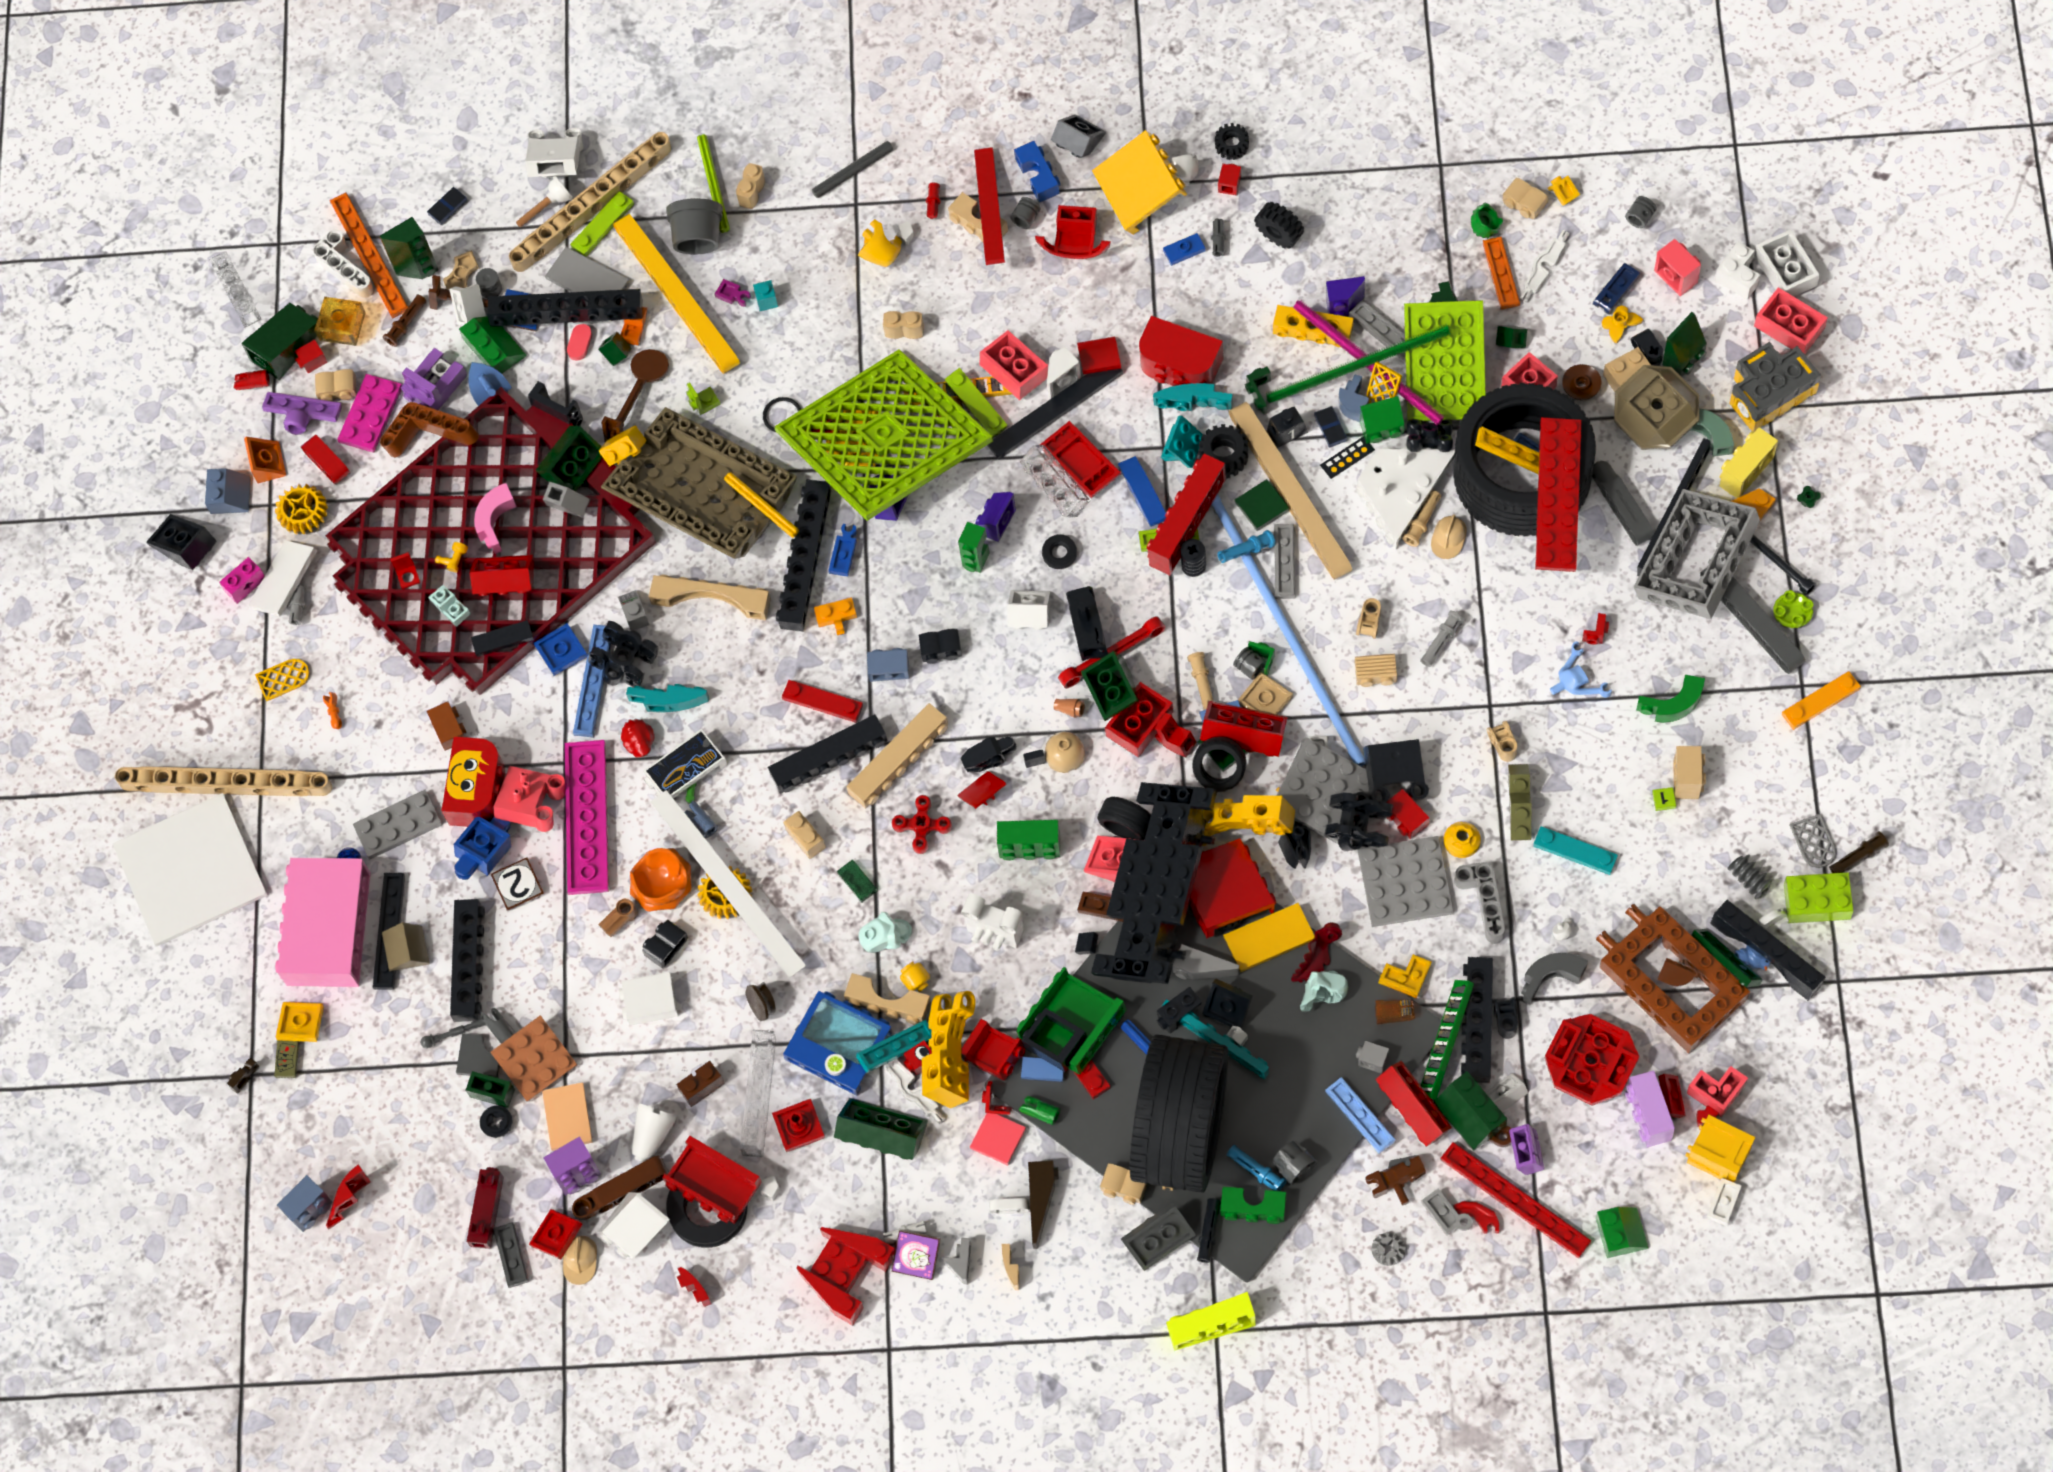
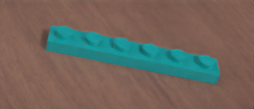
[1162,999,1269,1080]

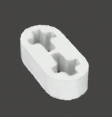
[989,1198,1029,1214]

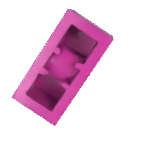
[219,557,265,604]

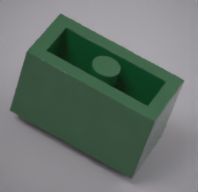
[465,1071,515,1108]

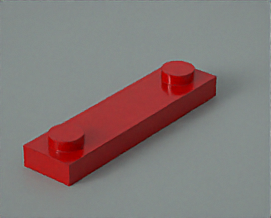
[782,680,863,723]

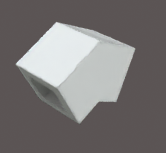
[897,221,914,246]
[1226,1026,1248,1047]
[761,1175,780,1201]

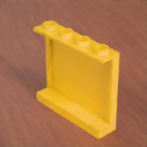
[1092,130,1187,235]

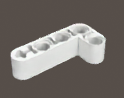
[313,229,374,298]

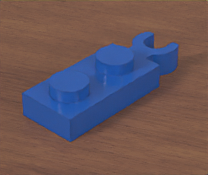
[828,524,857,577]

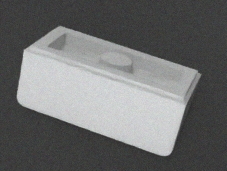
[1485,1073,1528,1112]

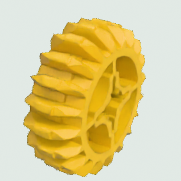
[275,483,328,535]
[697,865,752,919]

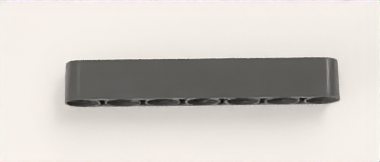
[1700,568,1805,674]

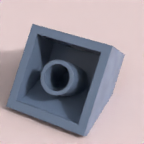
[205,468,251,514]

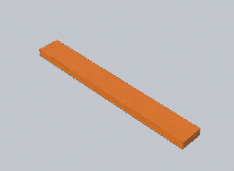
[329,192,408,319]

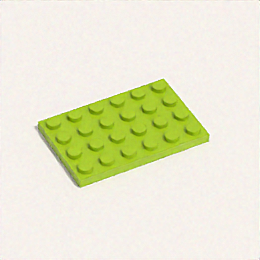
[1404,300,1486,421]

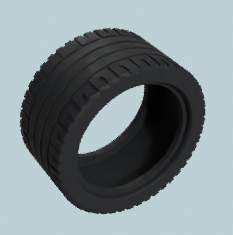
[1453,383,1596,536]
[1130,1034,1228,1193]

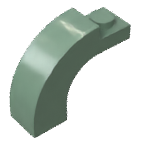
[1689,408,1734,457]

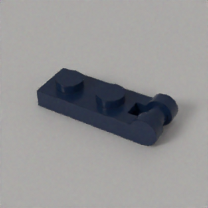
[1593,262,1640,315]

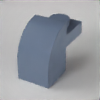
[1338,374,1369,422]

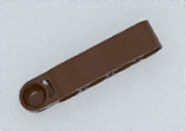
[572,1155,669,1220]

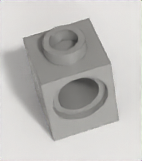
[1356,1041,1389,1074]

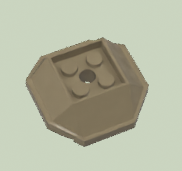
[1614,365,1699,450]

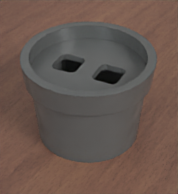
[666,198,723,255]

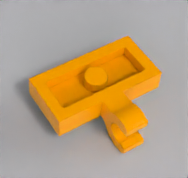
[814,597,857,636]

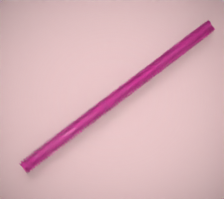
[1293,300,1444,425]

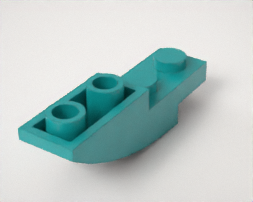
[1153,383,1233,411]
[626,684,709,712]

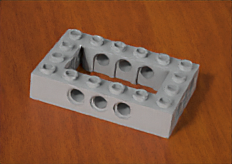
[1634,489,1760,619]

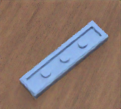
[1325,1077,1395,1154]

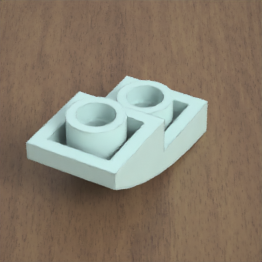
[428,585,471,627]

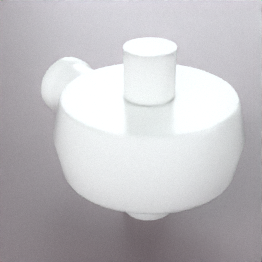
[1552,918,1572,940]

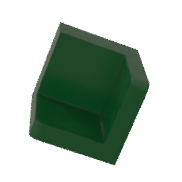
[1496,325,1528,348]
[598,332,632,366]

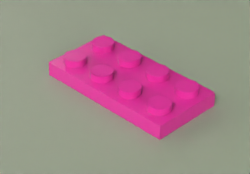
[337,374,402,453]

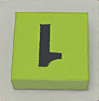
[1652,787,1676,811]

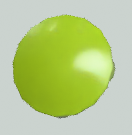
[1773,590,1814,628]

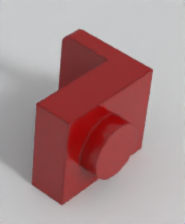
[1582,613,1609,645]

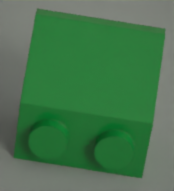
[1360,396,1405,444]
[1595,1207,1648,1258]

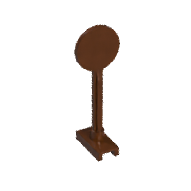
[601,349,669,442]

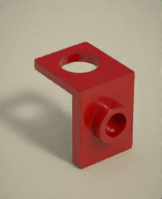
[390,552,420,589]
[982,1081,1012,1115]

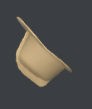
[1431,514,1467,559]
[563,1236,597,1285]

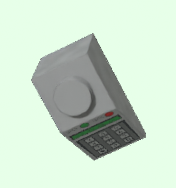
[618,590,650,631]

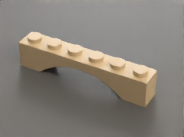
[649,574,771,620]

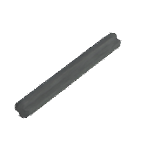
[812,141,893,198]

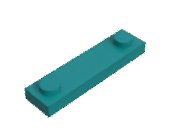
[1533,826,1618,875]
[856,1020,932,1073]

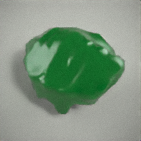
[1471,202,1503,239]

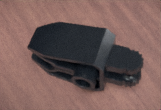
[961,737,1017,772]
[1278,821,1311,869]

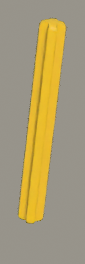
[724,472,799,538]

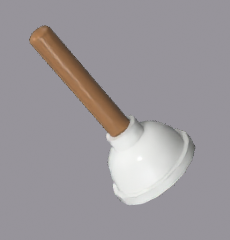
[516,176,574,227]

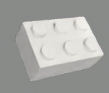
[1754,229,1820,297]

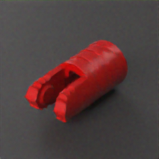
[233,369,270,390]

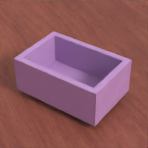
[1625,1070,1675,1148]

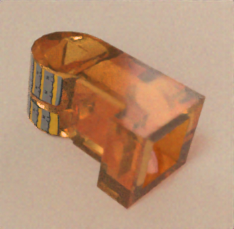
[1375,1000,1415,1025]

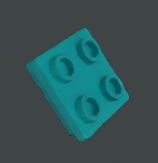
[1161,415,1203,468]

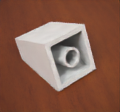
[598,1192,670,1259]

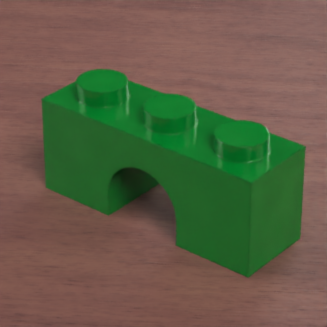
[958,522,990,573]
[1220,1187,1286,1224]

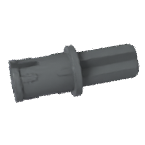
[1211,218,1226,257]

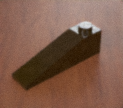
[1028,1160,1059,1249]

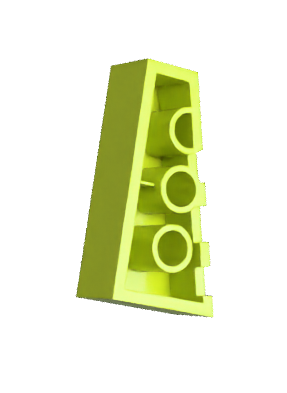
[1166,1292,1256,1351]

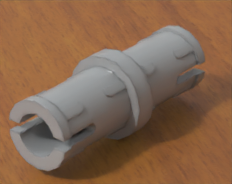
[288,585,306,625]

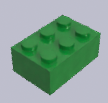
[997,820,1060,861]

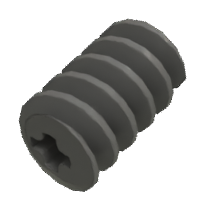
[1728,854,1773,899]

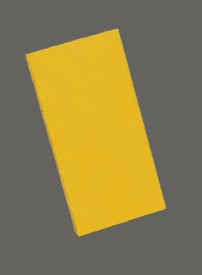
[1223,903,1314,972]

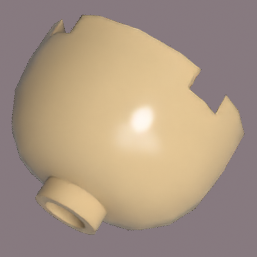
[1044,731,1085,773]

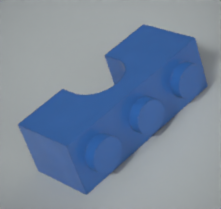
[1014,141,1061,203]

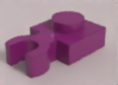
[715,279,751,307]

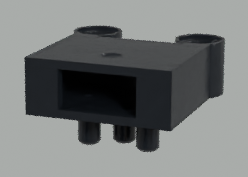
[1363,739,1429,803]

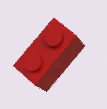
[1386,789,1430,840]

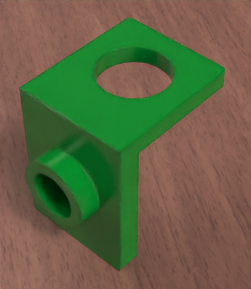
[1248,641,1275,676]

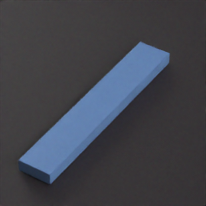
[573,624,611,738]

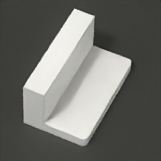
[450,284,486,326]

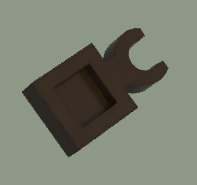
[227,1058,259,1094]

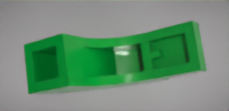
[1636,674,1705,723]

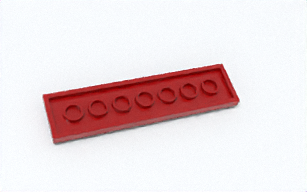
[1535,417,1581,572]

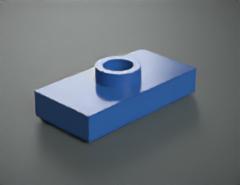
[1163,233,1206,266]

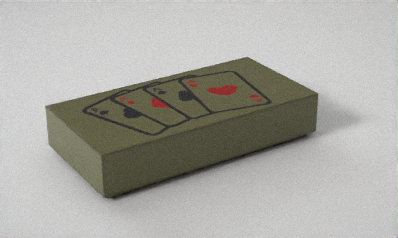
[274,1040,299,1078]

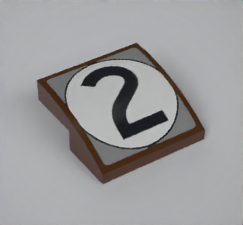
[491,857,544,910]

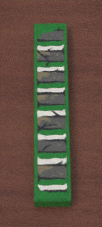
[1420,980,1474,1101]

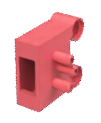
[494,766,566,832]

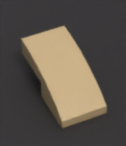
[1002,1244,1019,1290]

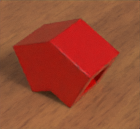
[1696,1106,1719,1127]

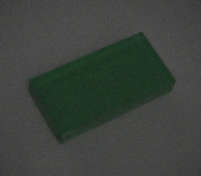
[837,859,877,903]

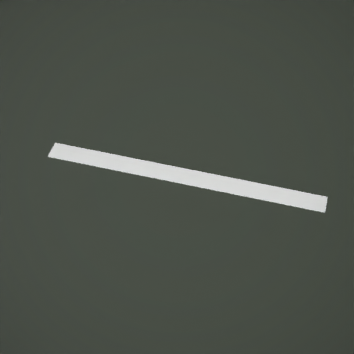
[650,790,806,978]

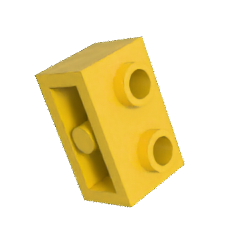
[599,425,647,466]

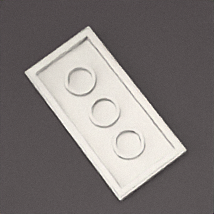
[248,540,317,617]

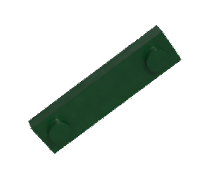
[1691,929,1763,987]

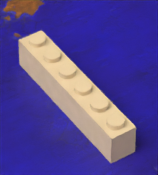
[846,703,948,809]

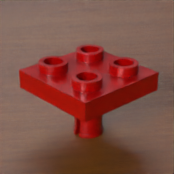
[772,1098,825,1153]

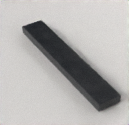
[373,873,405,990]

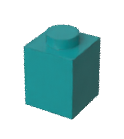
[753,280,778,312]

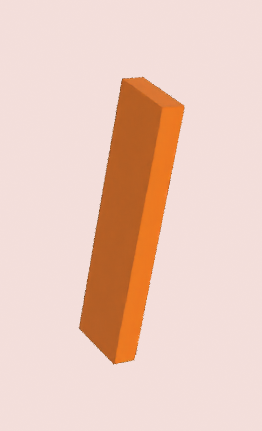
[1482,237,1520,310]

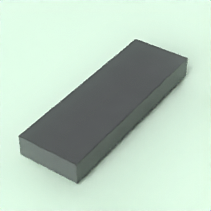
[493,1222,529,1288]

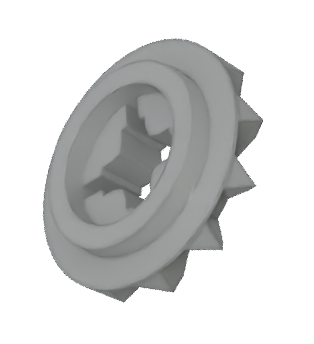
[1371,1232,1406,1266]

